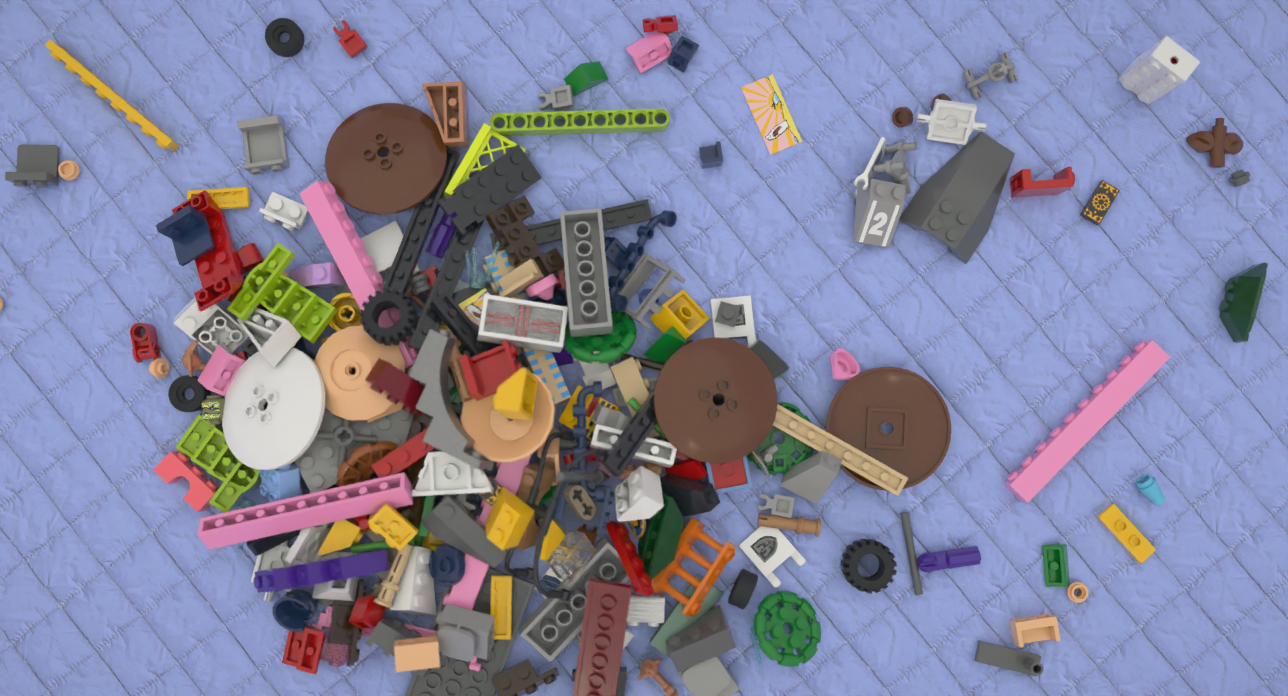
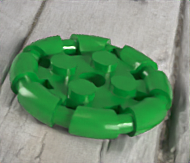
[563,308,637,364]
[747,402,814,475]
[753,591,821,667]

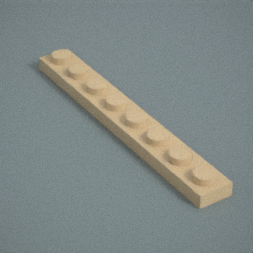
[773,404,908,496]

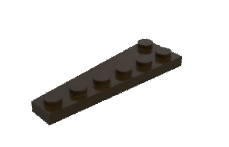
[394,413,433,528]

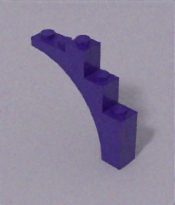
[254,549,389,593]

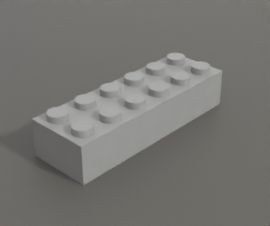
[560,208,613,337]
[519,537,629,662]

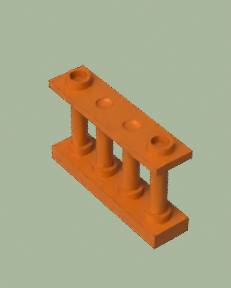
[651,517,737,617]

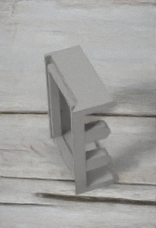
[616,252,686,329]

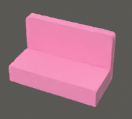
[625,30,673,73]
[198,346,245,396]

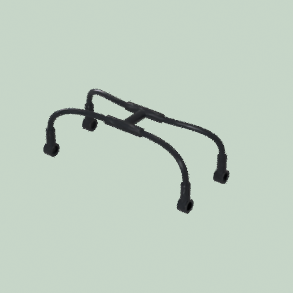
[504,431,610,601]

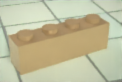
[610,356,659,438]

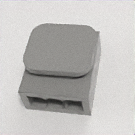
[436,604,495,662]
[676,656,740,696]

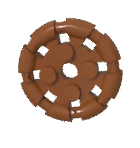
[337,441,400,487]

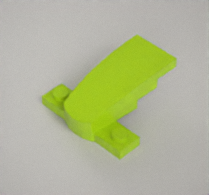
[227,243,339,344]
[175,414,261,513]

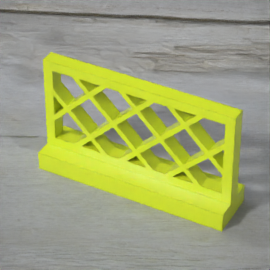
[444,123,526,198]

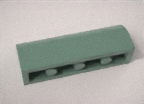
[650,573,724,658]

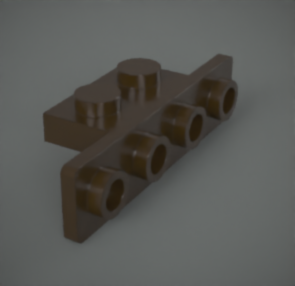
[328,579,367,667]
[491,659,559,696]

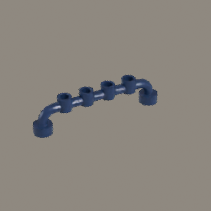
[608,210,677,312]
[573,381,604,502]

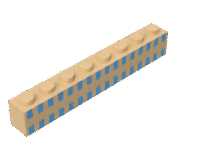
[482,250,571,406]

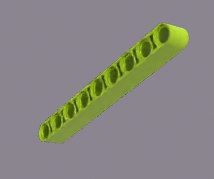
[490,109,670,136]

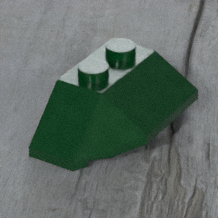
[1219,262,1268,343]
[638,492,684,579]

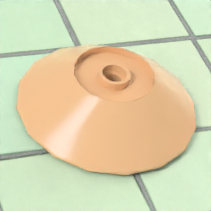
[314,326,405,420]
[460,373,555,463]

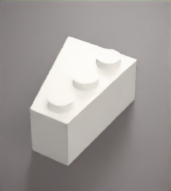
[237,307,302,367]
[390,546,437,615]

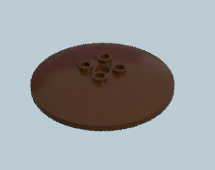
[325,103,447,215]
[653,338,777,463]
[826,367,951,491]

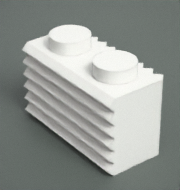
[627,594,665,627]

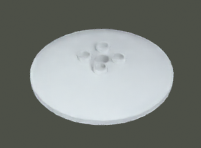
[222,347,325,470]

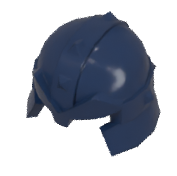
[273,589,318,632]

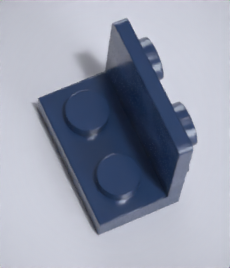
[156,205,215,266]

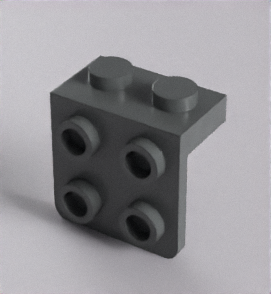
[5,144,60,188]

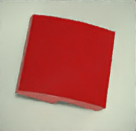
[282,624,326,674]

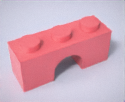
[153,451,219,512]

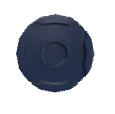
[429,544,465,587]

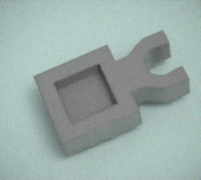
[537,85,574,110]
[757,494,795,518]

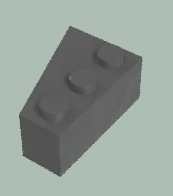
[666,605,736,672]
[365,617,442,677]

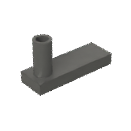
[974,640,1044,677]

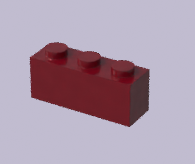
[365,358,425,416]

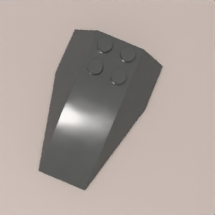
[899,132,1015,264]

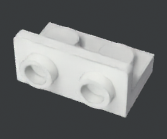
[259,192,309,231]

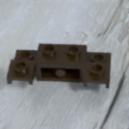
[486,195,565,288]

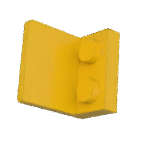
[368,502,418,551]

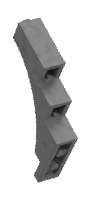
[408,328,489,469]

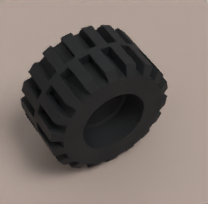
[360,289,418,346]
[841,538,897,593]

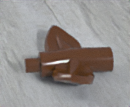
[1186,118,1244,168]

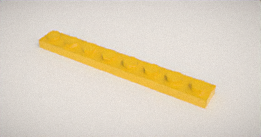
[45,40,180,151]

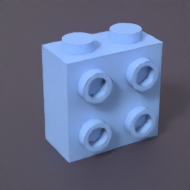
[258,463,302,502]

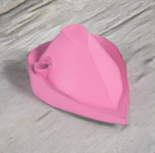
[525,274,559,300]
[830,348,860,380]

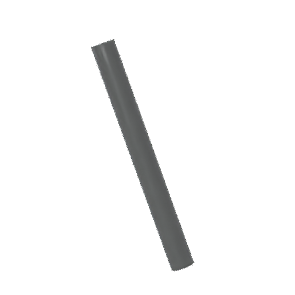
[900,512,923,595]

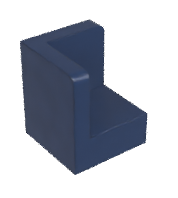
[699,141,723,169]

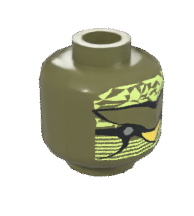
[201,395,225,425]

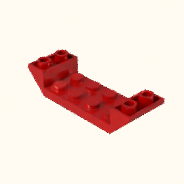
[172,190,244,312]

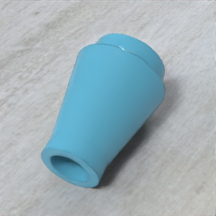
[1136,474,1165,505]

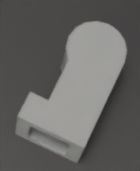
[590,403,632,431]

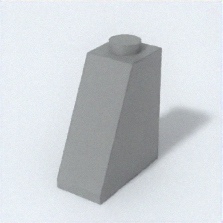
[780,451,842,504]

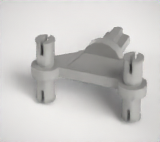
[963,52,1019,100]
[873,141,918,195]

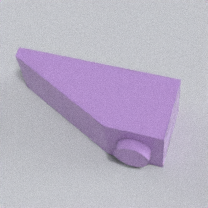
[290,263,345,289]

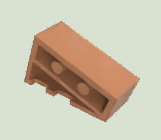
[422,81,469,148]

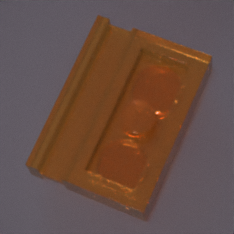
[620,462,662,479]

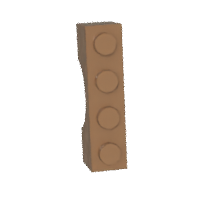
[516,462,555,551]

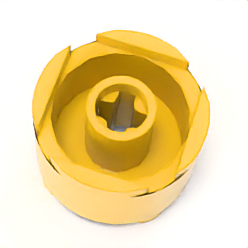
[329,293,363,332]

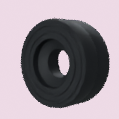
[265,18,304,57]
[168,375,210,412]
[728,569,758,609]

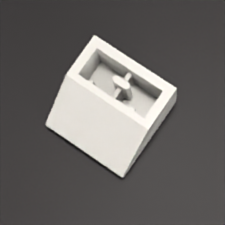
[614,466,664,522]
[312,552,359,601]

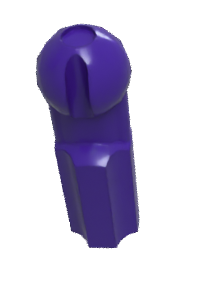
[425,213,456,259]
[917,546,981,573]

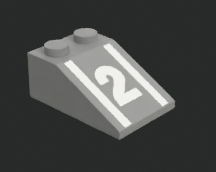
[853,178,906,248]

